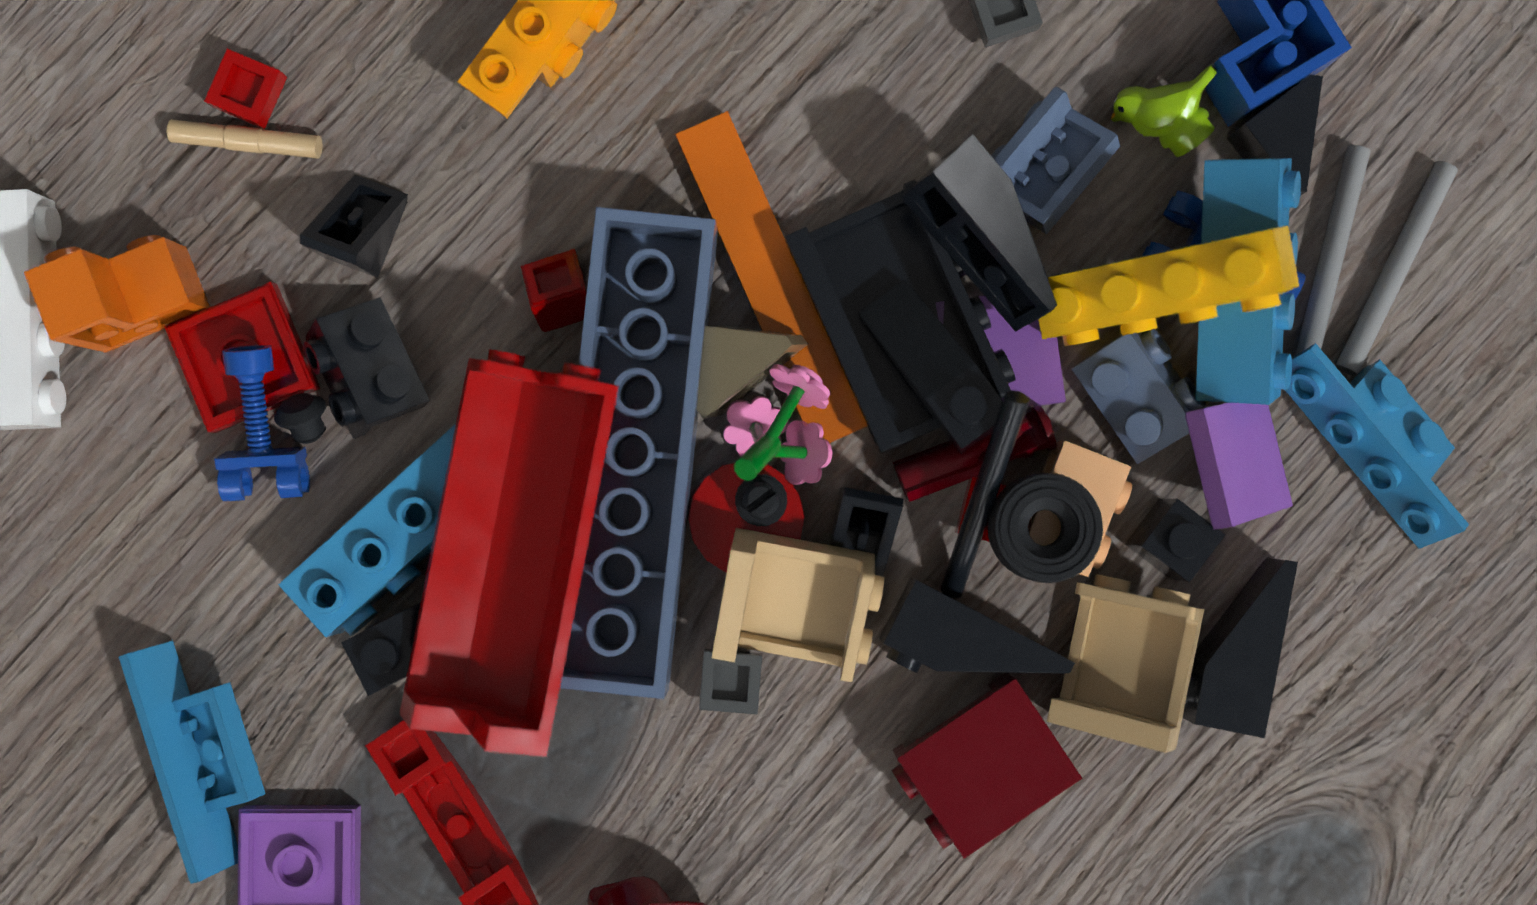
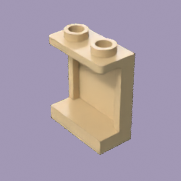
[711,528,884,682]
[1047,574,1204,753]

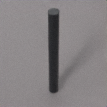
[940,390,1030,598]

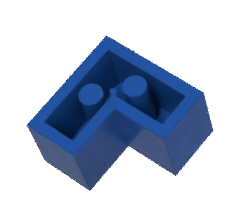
[1205,0,1352,127]

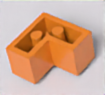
[24,235,210,353]

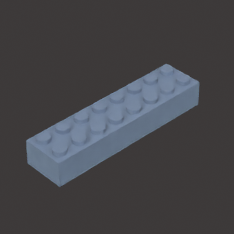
[560,207,718,699]

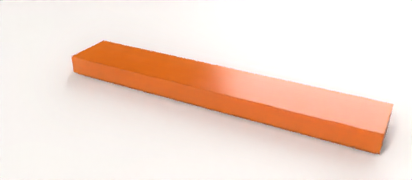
[675,111,868,443]

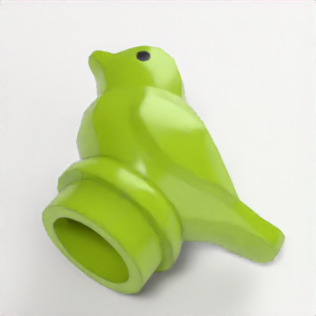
[1111,65,1217,157]

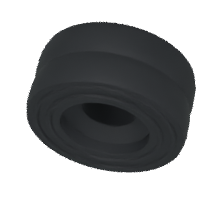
[987,473,1103,583]

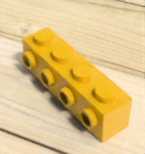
[1038,225,1299,346]

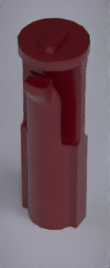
[893,404,1057,502]

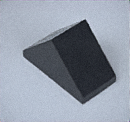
[1227,75,1323,196]
[300,175,408,278]
[829,487,904,576]

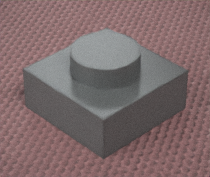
[968,0,1043,48]
[699,649,763,715]

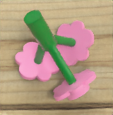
[723,364,832,485]

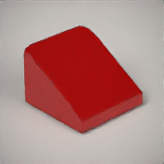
[520,248,587,332]

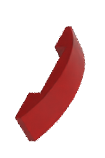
[365,720,539,905]

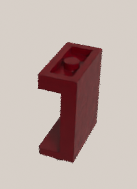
[891,672,1083,859]

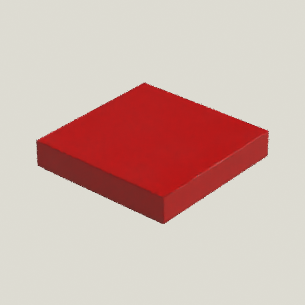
[164,282,321,433]

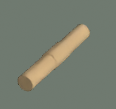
[167,119,322,159]

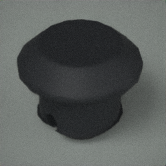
[274,393,326,444]
[735,474,787,526]

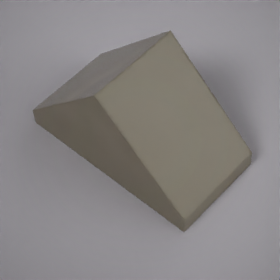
[697,326,808,419]

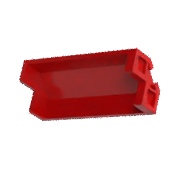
[399,349,619,757]

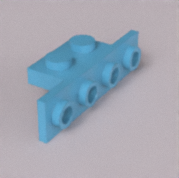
[1284,343,1469,549]
[119,641,266,884]

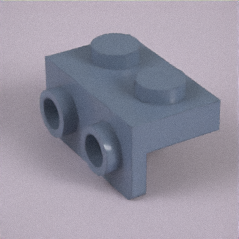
[991,87,1120,234]
[1072,329,1205,464]

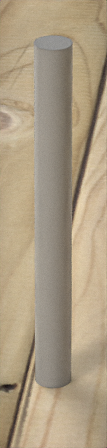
[1295,145,1371,355]
[1335,161,1458,376]

